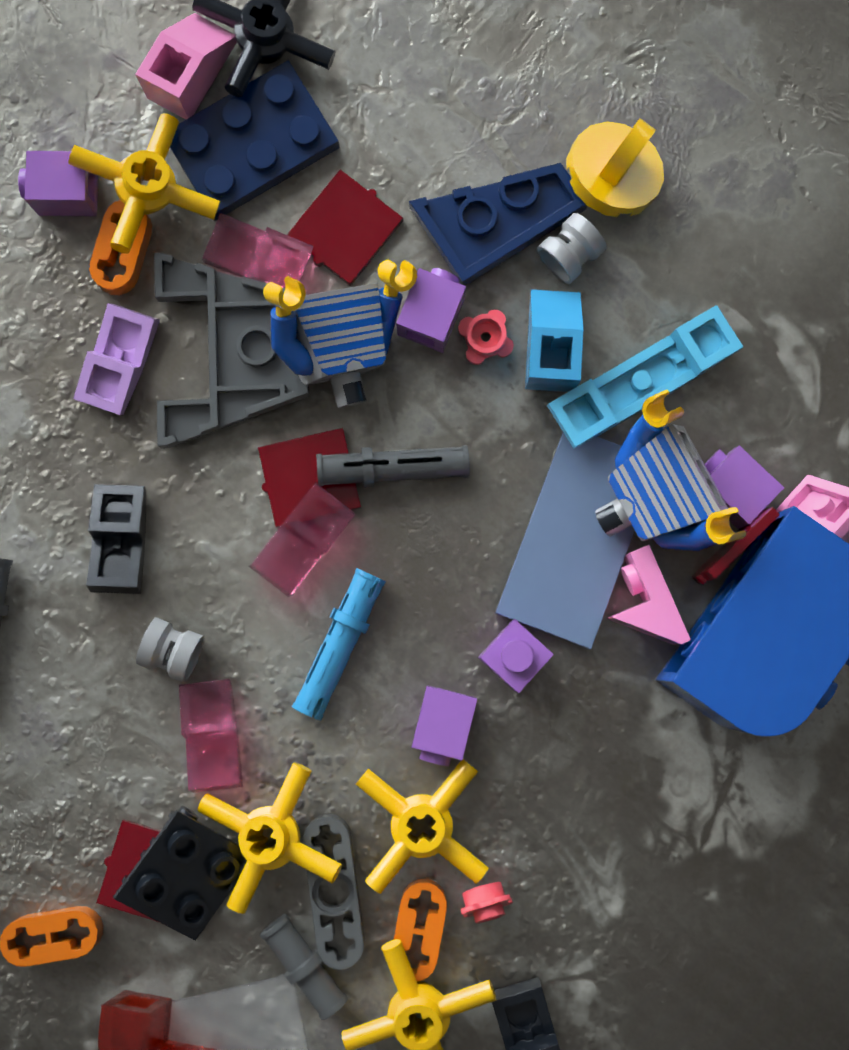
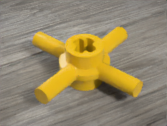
[68,113,220,254]
[355,759,489,894]
[197,762,342,914]
[341,939,496,1050]

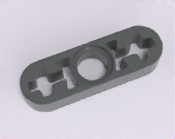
[303,814,365,970]

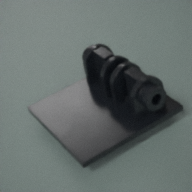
[113,806,247,941]

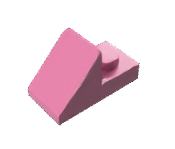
[776,475,849,544]
[607,545,691,645]

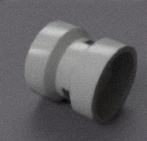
[537,213,607,284]
[136,617,204,683]

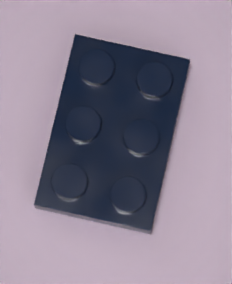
[170,60,340,222]

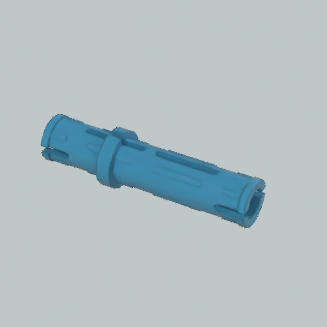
[292,568,386,720]

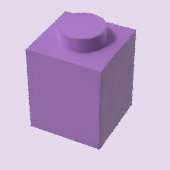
[18,151,98,216]
[396,268,466,353]
[705,445,784,529]
[478,619,554,693]
[411,685,477,766]

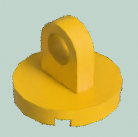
[566,118,664,217]

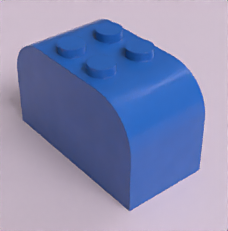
[655,506,849,736]

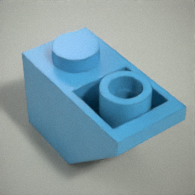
[525,290,584,392]

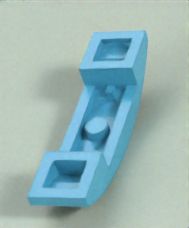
[547,305,743,449]

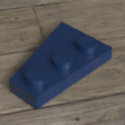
[409,163,587,286]

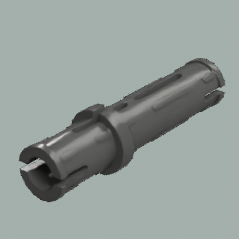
[316,445,470,488]

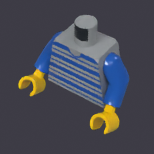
[263,260,417,408]
[595,390,746,551]

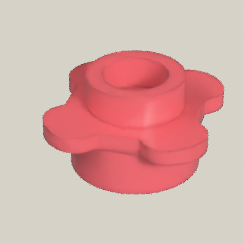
[458,310,514,365]
[460,882,513,924]

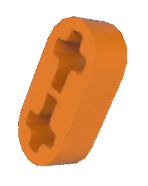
[89,200,152,296]
[393,878,447,982]
[0,906,104,967]

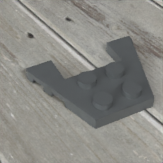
[154,253,310,449]

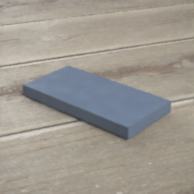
[495,432,635,649]

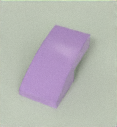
[73,304,160,415]

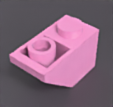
[135,13,237,120]

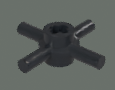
[192,0,336,97]

